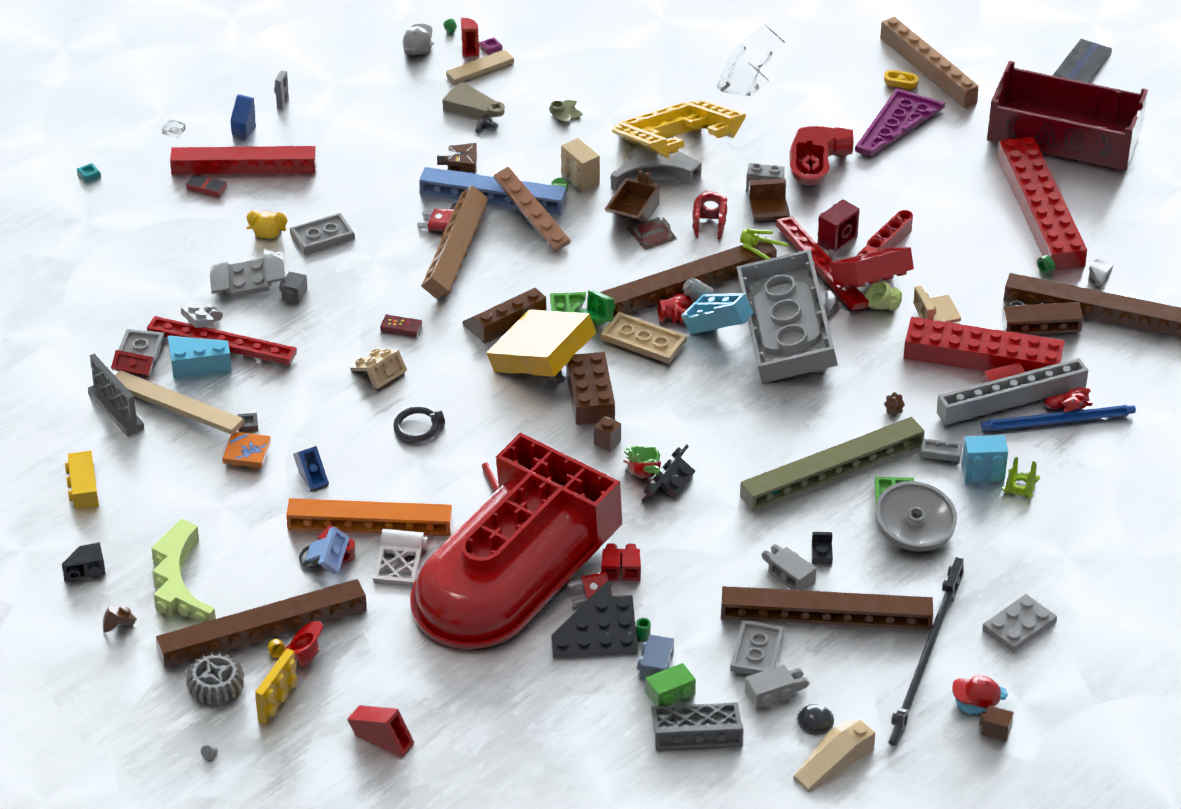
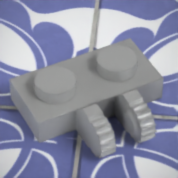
[180,304,223,328]

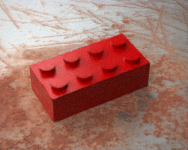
[830,247,914,288]

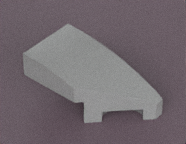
[1088,259,1114,286]

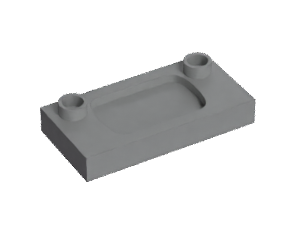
[737,249,838,383]

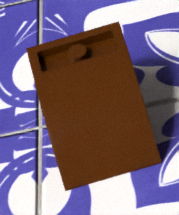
[604,170,660,222]

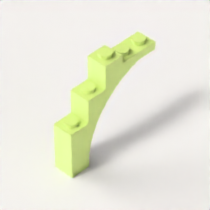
[151,518,216,623]

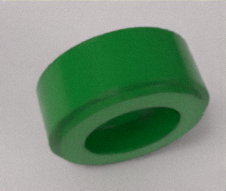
[1037,255,1055,275]

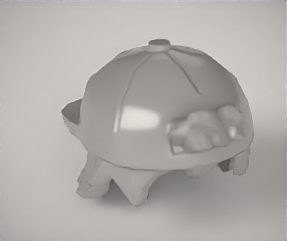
[402,23,435,55]

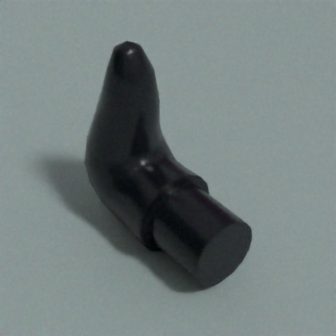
[475,118,498,132]

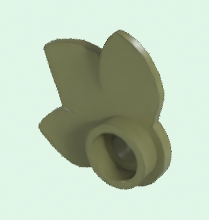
[549,100,583,123]

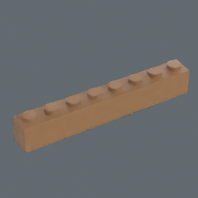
[880,16,980,108]
[421,185,488,300]

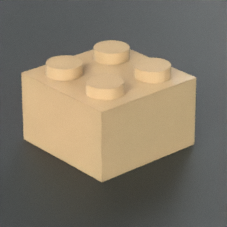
[560,137,600,192]

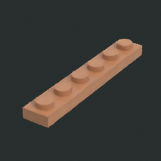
[493,166,570,252]

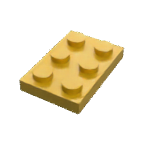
[255,649,298,724]

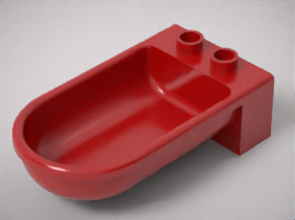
[410,432,622,649]

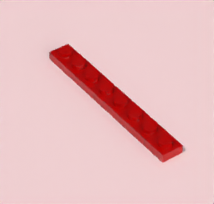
[776,216,869,311]
[147,316,297,365]

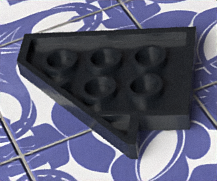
[551,581,638,658]

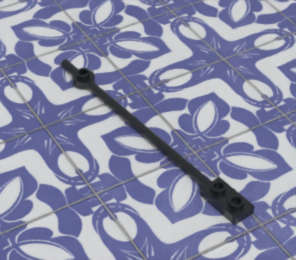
[888,557,964,746]

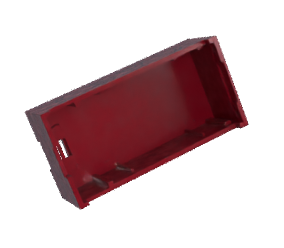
[986,60,1149,171]

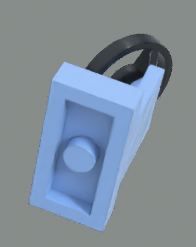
[299,527,350,574]

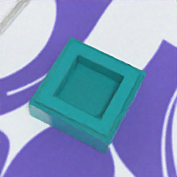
[76,163,101,183]

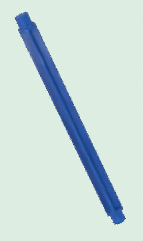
[981,404,1136,431]

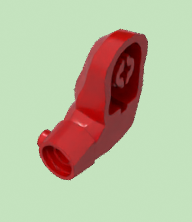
[789,126,854,185]

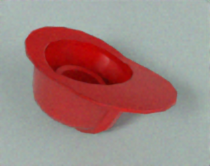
[284,621,323,666]

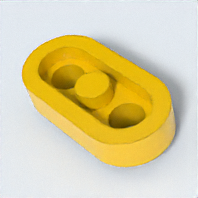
[884,70,919,90]

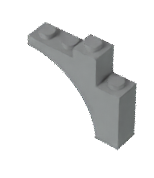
[610,146,702,191]

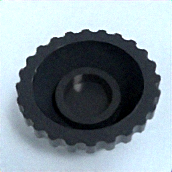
[797,703,834,734]

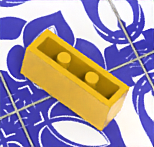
[64,450,99,509]

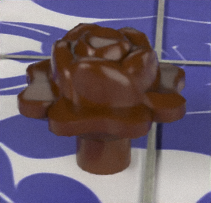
[884,392,905,416]

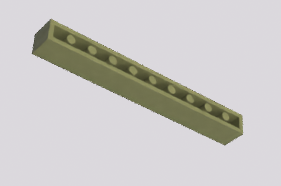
[740,417,925,511]

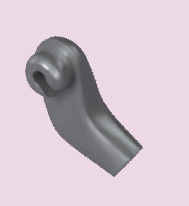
[824,291,838,317]

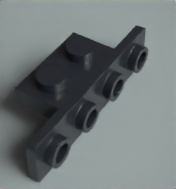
[641,443,696,503]

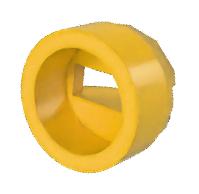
[267,639,286,658]

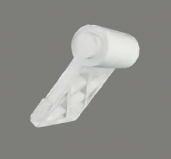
[373,529,428,586]

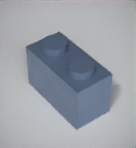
[637,634,675,680]

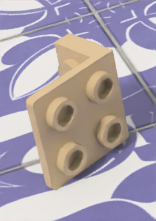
[913,285,962,323]
[349,348,408,389]

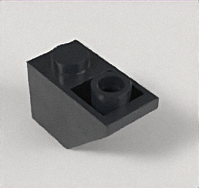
[61,542,106,582]

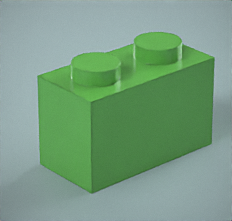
[645,663,696,706]

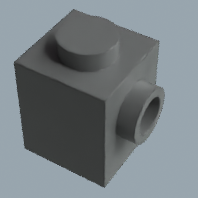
[279,271,308,303]

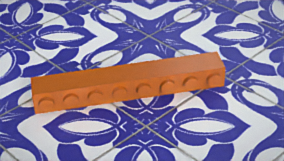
[286,498,453,536]

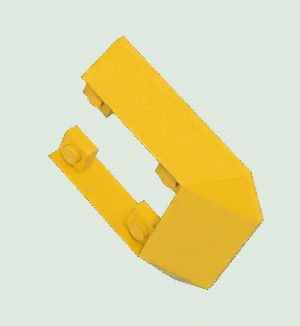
[611,100,746,159]

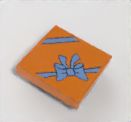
[222,432,271,468]

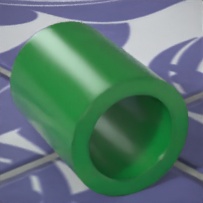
[636,618,651,642]

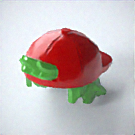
[623,445,661,480]

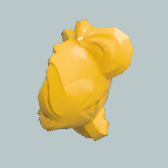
[246,210,288,239]

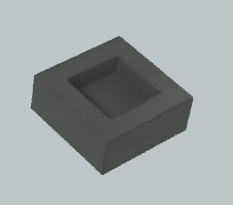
[237,412,259,433]

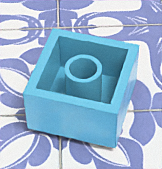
[961,435,1008,482]

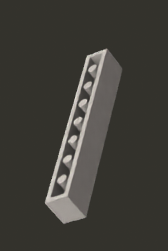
[936,358,1089,425]

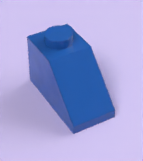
[230,94,257,138]
[293,446,329,490]

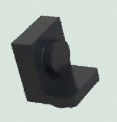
[811,532,833,564]

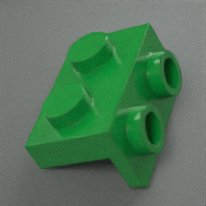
[577,290,615,325]

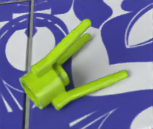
[740,228,788,260]

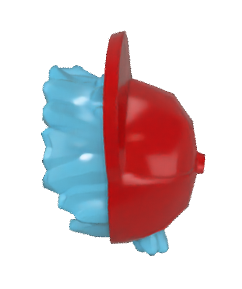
[952,675,1008,715]

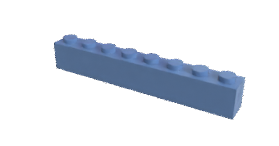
[419,167,566,215]

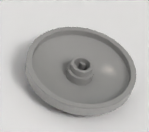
[875,481,957,551]

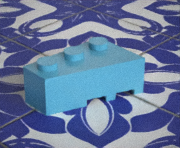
[681,294,754,335]
[168,336,232,378]

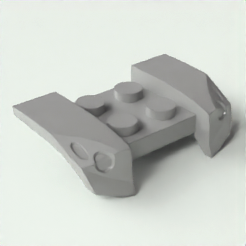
[209,251,286,297]

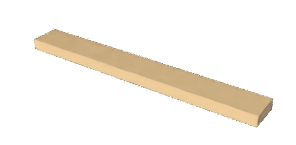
[115,371,244,435]

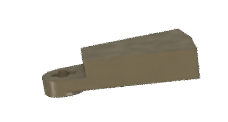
[442,82,505,119]

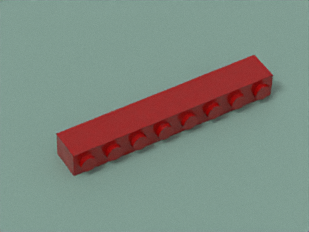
[170,145,317,175]

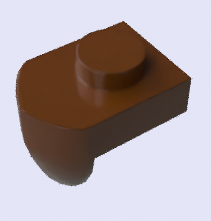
[103,605,137,633]

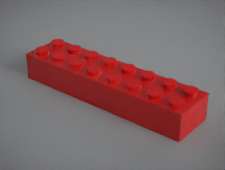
[903,317,1065,372]

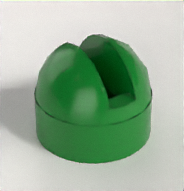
[443,18,457,33]

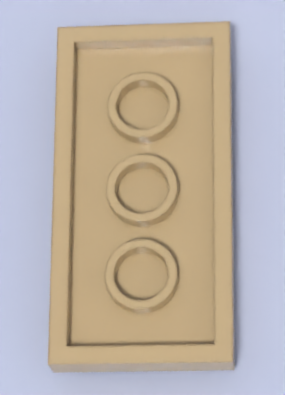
[601,312,687,364]

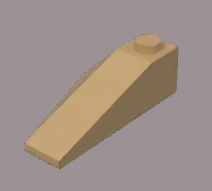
[794,719,876,791]

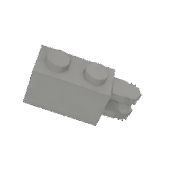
[761,544,817,590]
[745,665,810,709]

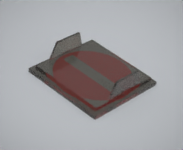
[627,217,677,250]

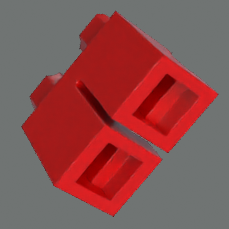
[601,543,641,581]

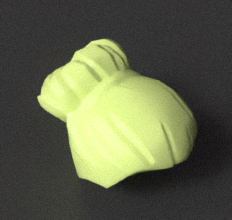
[864,282,902,311]

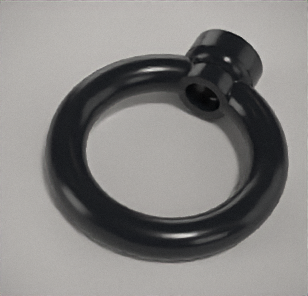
[393,406,446,443]

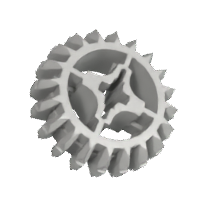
[186,653,244,705]

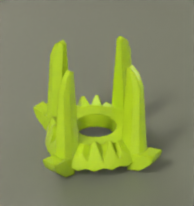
[1001,457,1041,498]

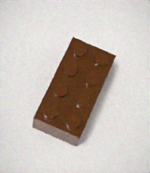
[566,352,615,425]

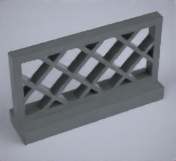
[87,353,144,436]
[651,702,743,750]

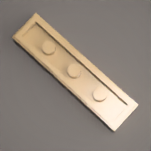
[446,49,515,85]

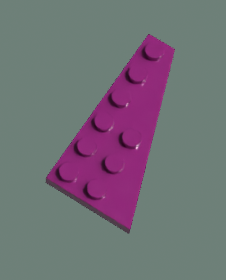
[855,88,945,157]

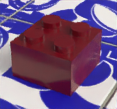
[817,199,860,253]

